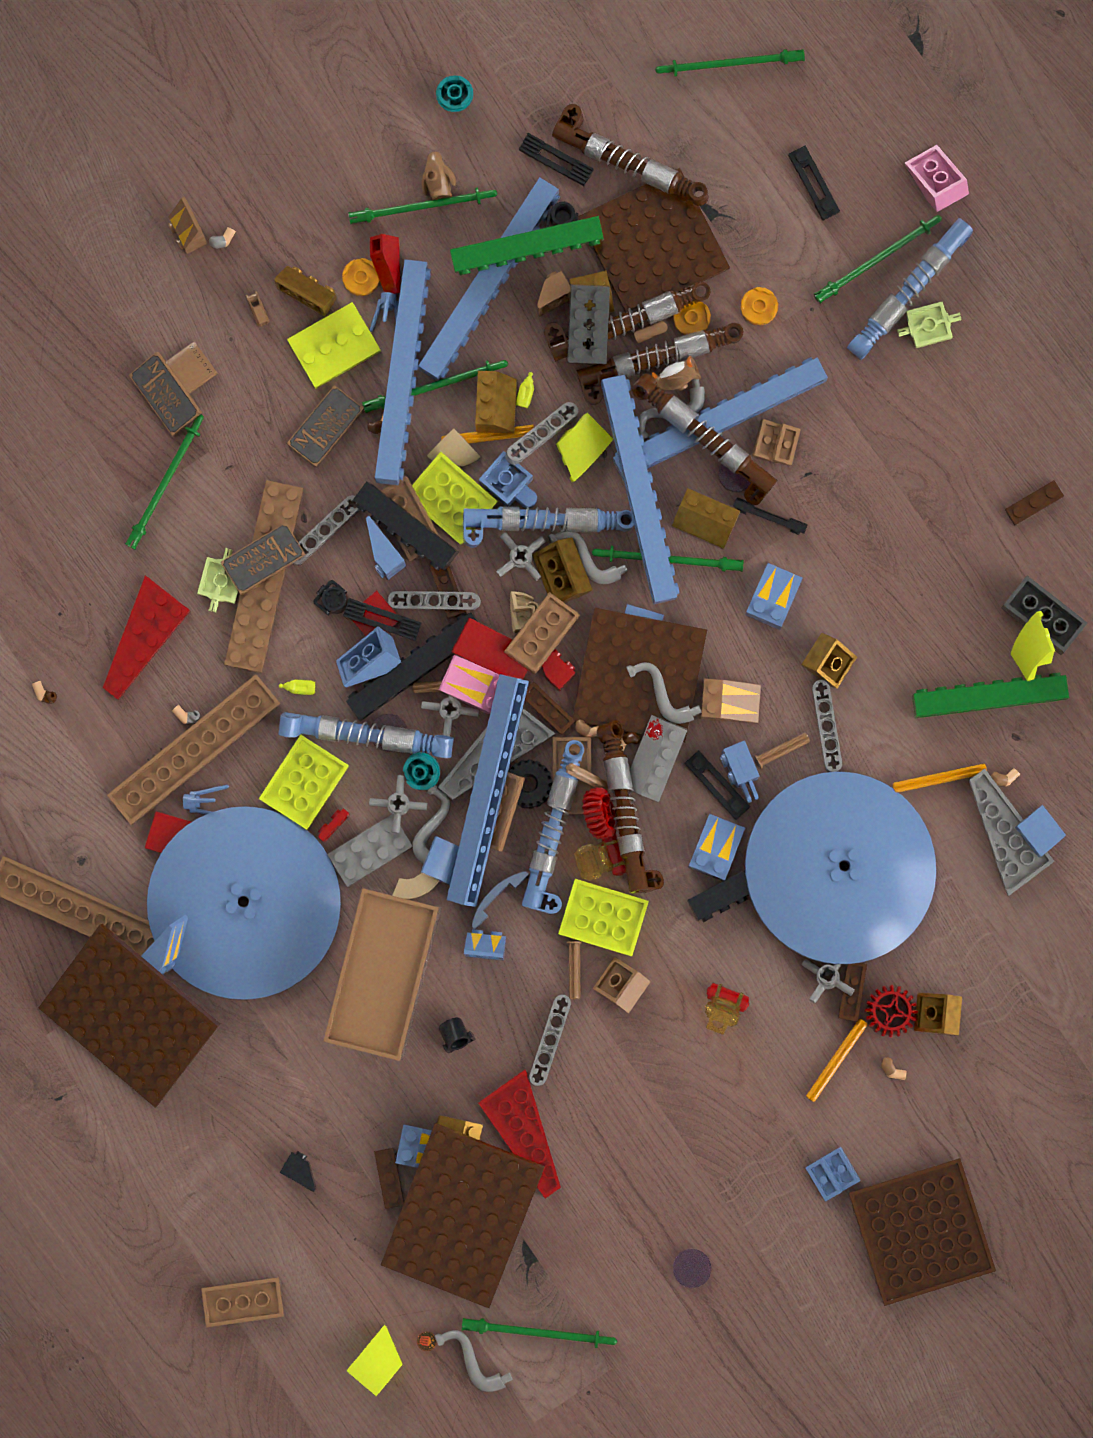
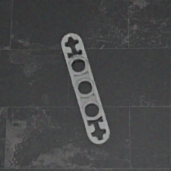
[505,402,578,465]
[292,495,360,565]
[388,591,481,610]
[812,680,842,772]
[529,995,571,1086]

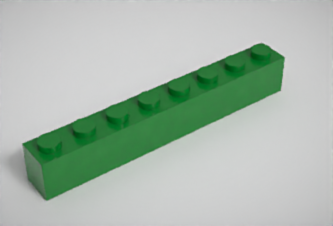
[450,216,604,276]
[912,673,1069,718]

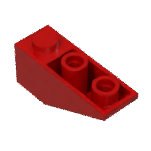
[370,234,400,294]
[542,649,575,691]

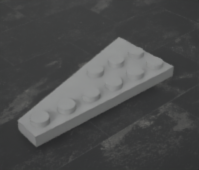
[438,709,555,800]
[969,769,1054,896]

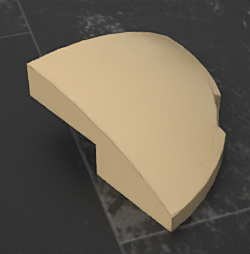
[427,429,480,467]
[510,591,539,633]

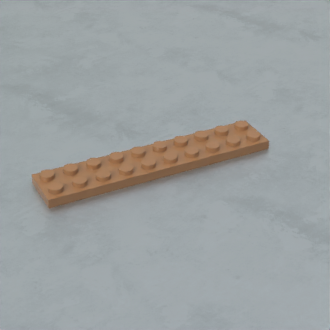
[224,480,304,673]
[107,674,281,825]
[0,856,154,956]

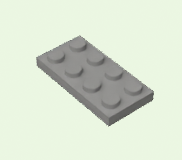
[327,814,413,887]

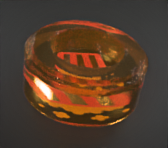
[417,1331,437,1351]

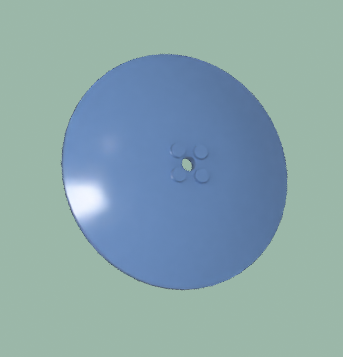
[745,772,936,964]
[147,807,341,1000]

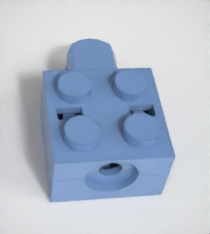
[479,451,537,508]
[720,740,759,803]

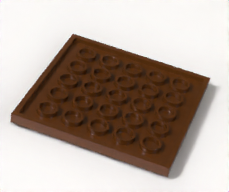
[578,168,730,315]
[573,608,707,743]
[848,1158,996,1306]

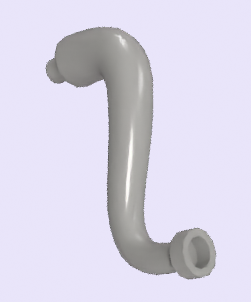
[638,379,705,439]
[548,530,628,584]
[627,662,702,724]
[413,785,450,865]
[435,1330,513,1392]

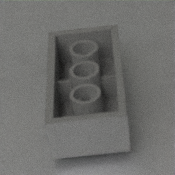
[567,284,610,364]
[1001,576,1088,655]

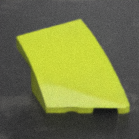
[556,413,613,482]
[1011,611,1055,681]
[347,1325,403,1396]

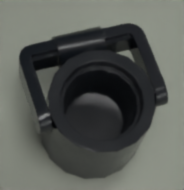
[546,201,578,228]
[313,580,348,616]
[439,1017,476,1053]

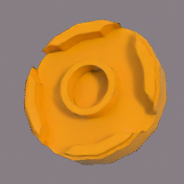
[342,258,380,296]
[740,287,778,325]
[673,302,711,335]

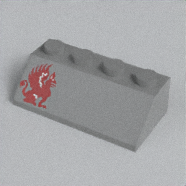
[630,715,687,802]

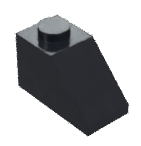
[280,1151,317,1192]

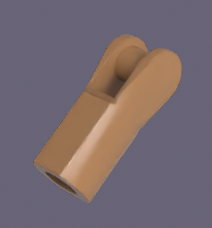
[246,291,270,327]
[633,320,668,343]

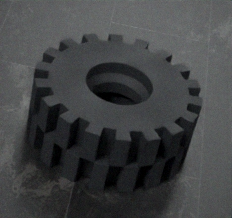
[508,759,553,809]

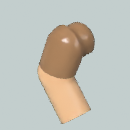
[575,720,598,737]
[991,768,1020,787]
[881,1057,907,1080]

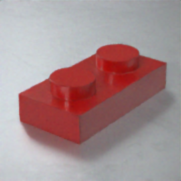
[318,808,350,843]

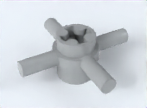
[496,532,545,581]
[421,695,479,736]
[369,775,428,833]
[802,959,855,1003]

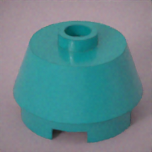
[436,75,473,112]
[403,752,440,790]

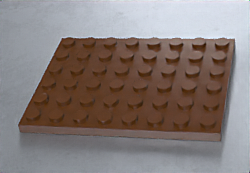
[38,923,220,1108]
[381,1123,545,1308]

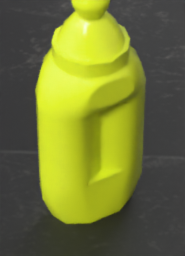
[516,372,534,408]
[279,679,315,695]

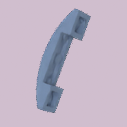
[472,871,529,930]

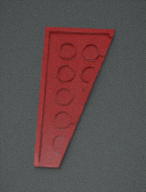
[103,575,190,700]
[478,1069,561,1199]

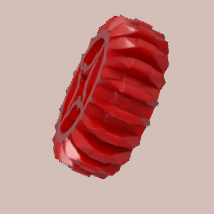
[582,787,618,839]
[865,985,918,1038]

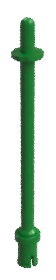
[655,49,805,77]
[348,187,498,224]
[813,215,942,304]
[362,360,508,413]
[125,414,204,550]
[592,545,744,572]
[462,1318,617,1348]

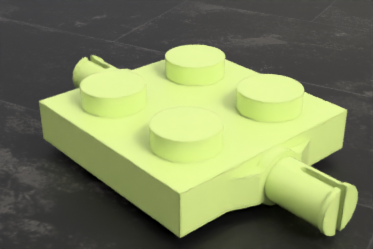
[897,301,961,348]
[197,548,238,613]

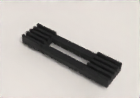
[519,133,594,186]
[788,145,840,221]
[733,497,808,535]
[343,598,422,641]
[684,750,750,820]

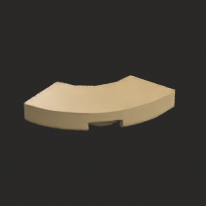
[392,873,439,899]

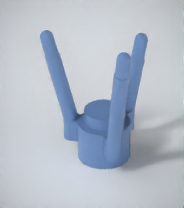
[369,292,399,332]
[183,785,229,815]

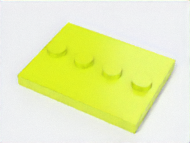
[287,302,381,389]
[412,452,499,545]
[259,735,349,830]
[558,879,649,957]

